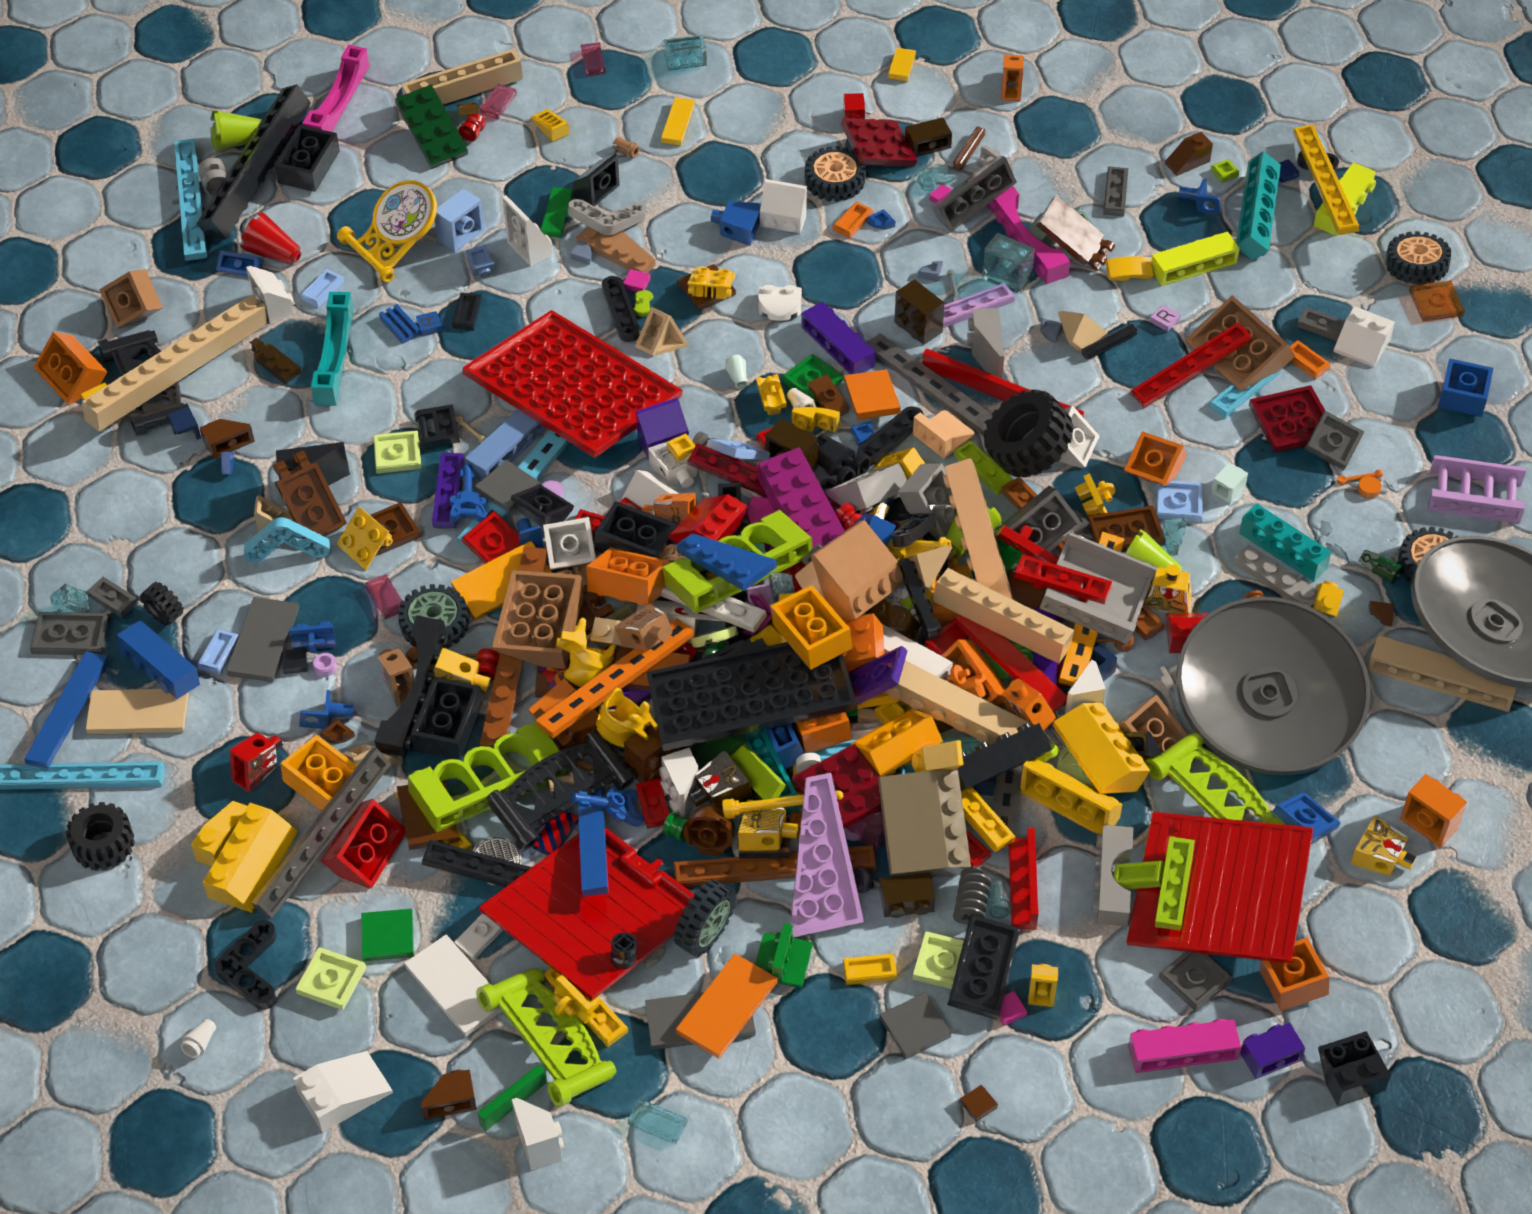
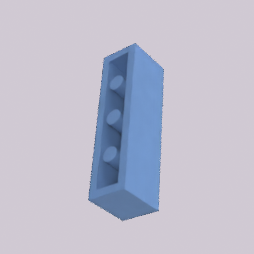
[465,410,546,481]

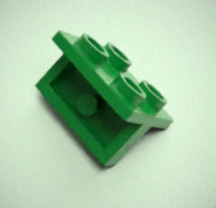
[755,923,813,988]

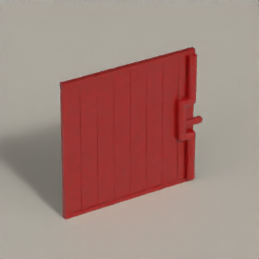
[1126,812,1313,964]
[479,827,694,1001]

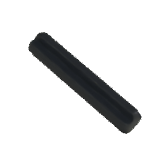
[1081,324,1137,360]

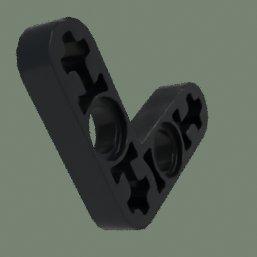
[884,513,937,548]
[215,920,277,1010]

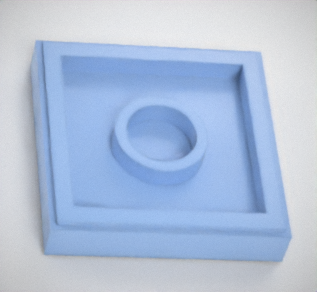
[706,439,770,460]
[1156,480,1203,523]

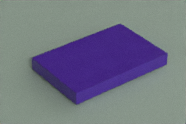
[848,646,908,705]

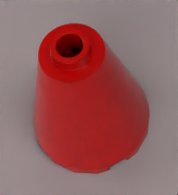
[240,212,302,265]

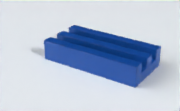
[379,304,421,344]

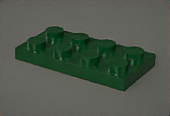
[395,84,468,169]

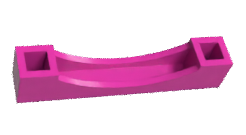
[302,45,370,132]
[986,186,1070,284]

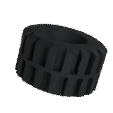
[66,802,135,871]

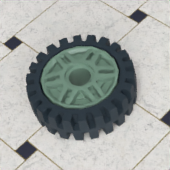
[398,584,469,650]
[673,879,737,957]

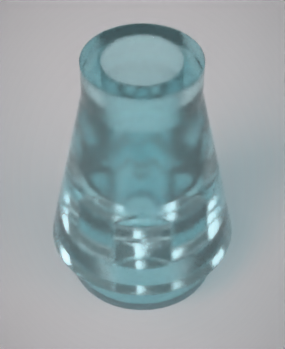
[987,880,1012,918]

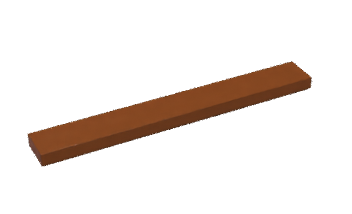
[674,845,876,887]

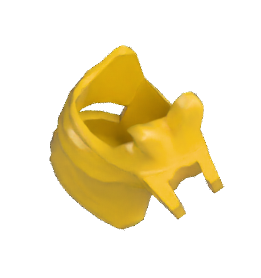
[556,618,616,687]
[596,688,658,748]

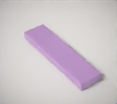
[943,283,1015,328]

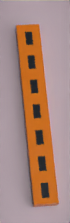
[536,618,694,738]

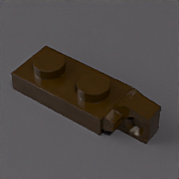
[250,337,302,384]

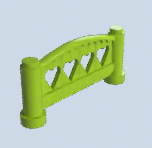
[1145,732,1287,825]
[476,968,616,1107]

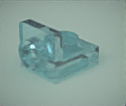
[1162,518,1187,556]

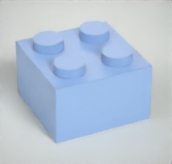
[435,188,485,252]

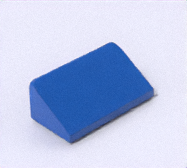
[216,250,264,276]

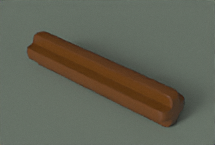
[953,126,985,171]

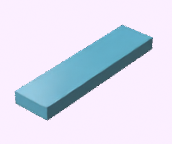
[1209,369,1282,419]

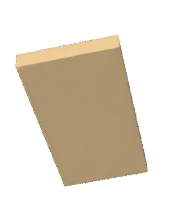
[86,689,189,734]

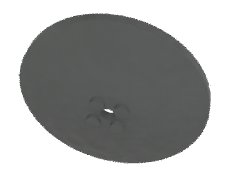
[1411,536,1532,688]
[1176,597,1370,775]

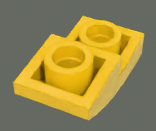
[1105,256,1154,282]
[792,407,840,433]

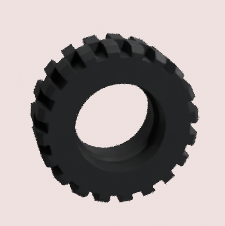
[984,389,1073,478]

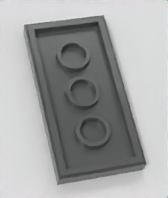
[227,597,300,682]
[645,992,756,1050]

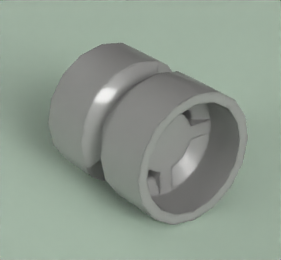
[198,158,227,197]

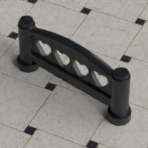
[98,330,189,436]
[486,729,638,853]

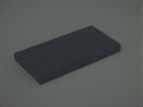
[947,914,1020,1020]

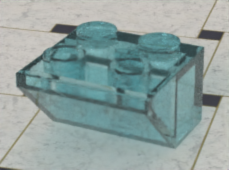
[661,34,707,71]

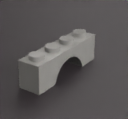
[1093,825,1133,926]

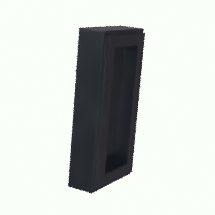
[452,292,482,330]

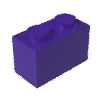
[1240,1022,1306,1080]

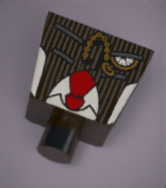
[689,750,753,809]

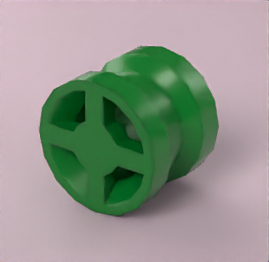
[663,812,688,842]

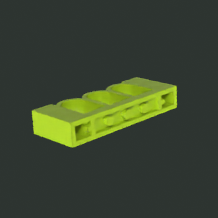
[663,510,812,614]
[408,722,567,833]

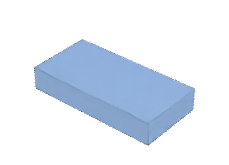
[301,269,344,308]
[197,629,239,675]

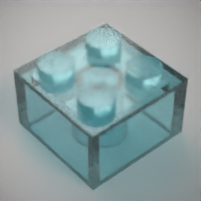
[982,233,1035,294]

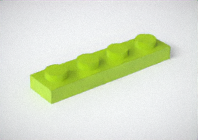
[1155,837,1195,931]

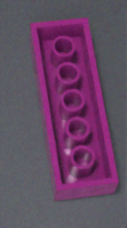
[756,447,845,549]

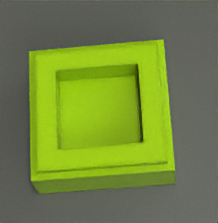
[1210,159,1240,183]

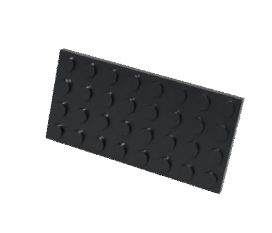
[646,642,857,751]

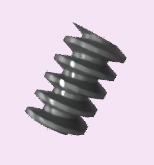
[953,867,991,924]

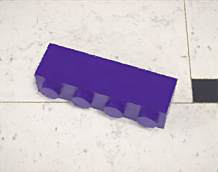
[801,302,876,374]

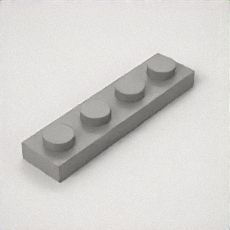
[1234,545,1317,608]

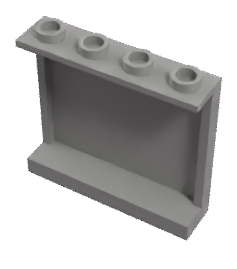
[1039,532,1157,644]

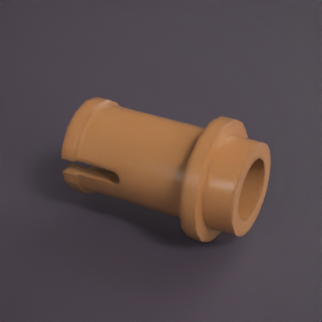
[613,137,640,158]

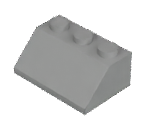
[825,463,907,514]

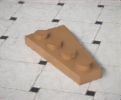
[576,226,656,273]

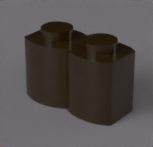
[865,599,921,639]

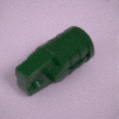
[1359,550,1403,584]

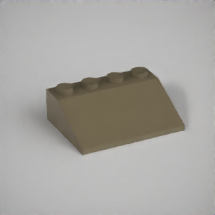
[878,770,971,875]

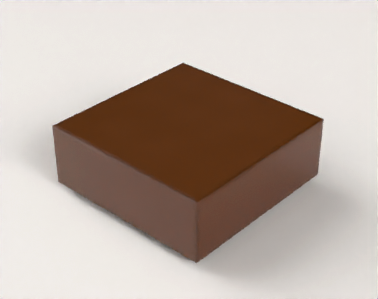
[960,1084,998,1122]

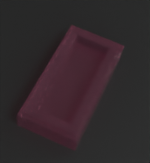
[580,42,606,76]
[480,84,517,119]
[365,574,402,620]

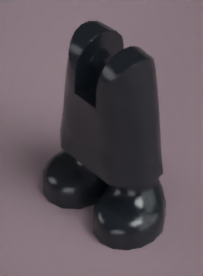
[817,433,872,485]

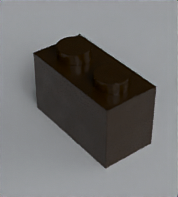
[905,117,952,157]
[879,873,935,918]

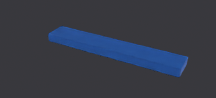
[24,651,109,769]
[578,789,609,897]

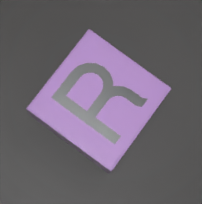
[1150,305,1181,332]

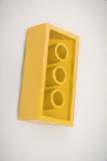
[1052,703,1150,794]
[1020,759,1122,834]
[203,803,299,913]

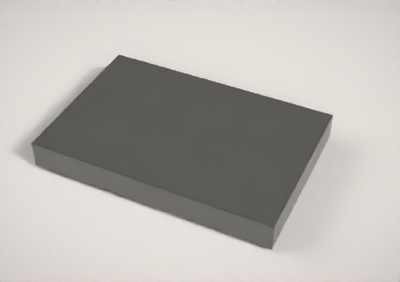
[30,612,110,655]

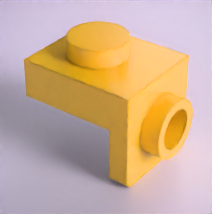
[1313,581,1344,617]

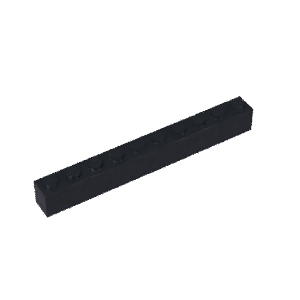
[196,84,311,242]

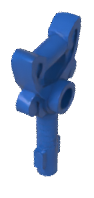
[449,464,486,523]
[571,787,645,827]

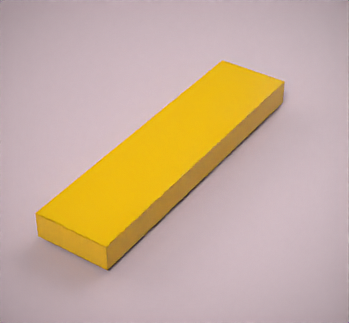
[543,968,628,1047]

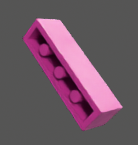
[1128,1019,1242,1073]

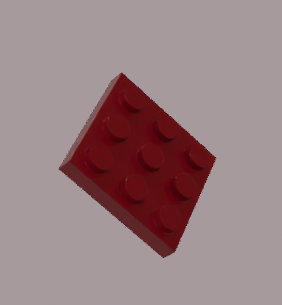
[840,118,918,167]
[1249,385,1325,453]
[792,744,882,829]

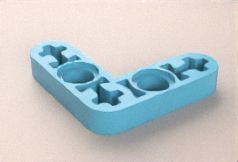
[243,517,330,562]

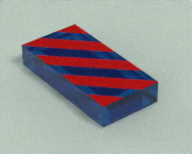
[532,811,579,856]

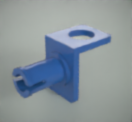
[1178,179,1221,214]
[516,518,549,565]
[299,690,353,729]

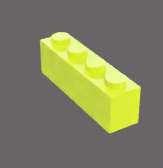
[1314,162,1376,236]
[1151,232,1240,286]

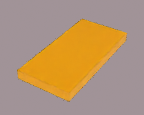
[451,541,553,621]

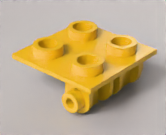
[688,267,736,299]
[336,507,393,570]

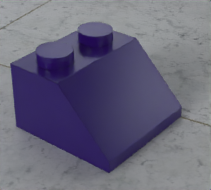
[636,398,689,459]

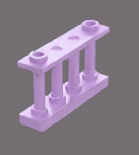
[1428,455,1526,524]

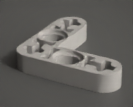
[568,199,646,235]

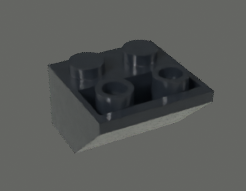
[1318,1031,1391,1106]

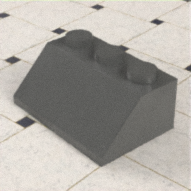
[996,485,1083,552]

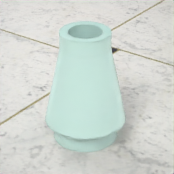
[725,355,748,389]

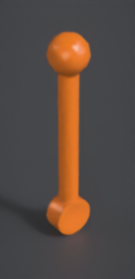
[1337,469,1383,485]

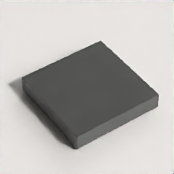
[1304,411,1364,470]
[475,460,540,513]
[1158,952,1233,1012]
[880,993,951,1059]

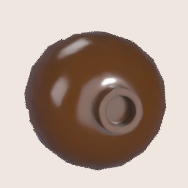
[684,805,735,856]

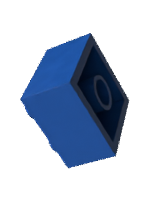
[1438,358,1494,417]

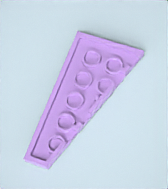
[790,773,864,937]

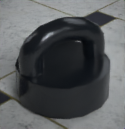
[853,868,875,893]

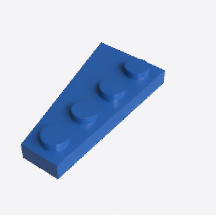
[676,533,777,591]

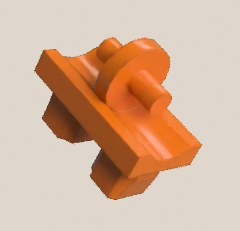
[946,665,987,698]

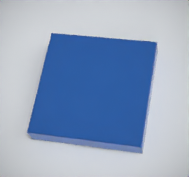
[1273,792,1340,842]

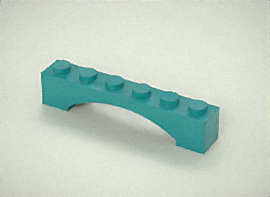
[311,292,354,406]

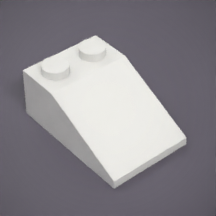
[503,196,552,266]
[293,1051,393,1133]

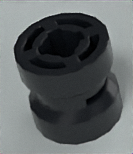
[610,932,637,969]

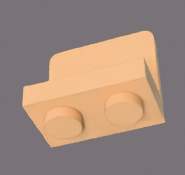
[913,410,974,459]

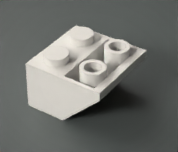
[659,748,699,818]

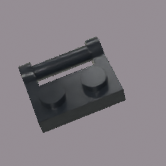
[414,404,460,451]

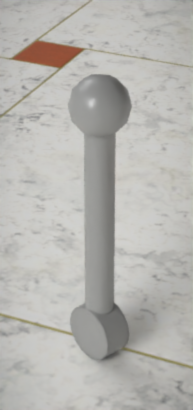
[947,269,962,301]

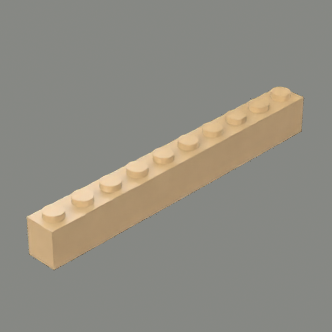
[82,295,267,432]

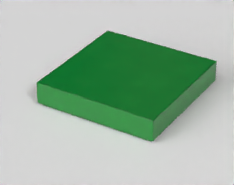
[782,354,844,403]
[361,908,414,961]

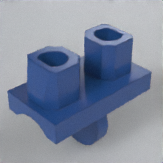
[290,621,336,653]

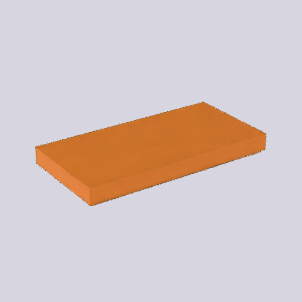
[676,953,778,1059]

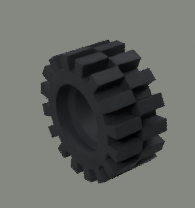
[140,581,184,626]

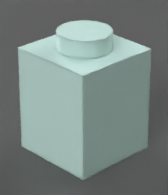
[1211,463,1248,504]

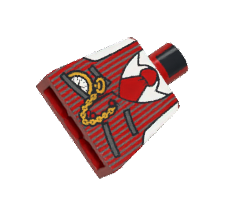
[229,733,283,793]

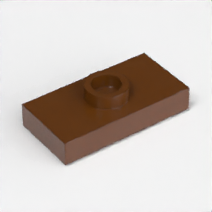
[808,374,850,416]

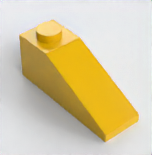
[191,801,247,867]

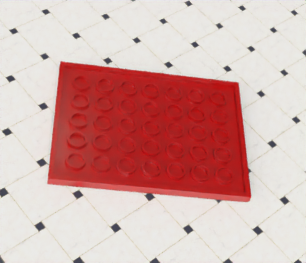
[462,310,683,458]

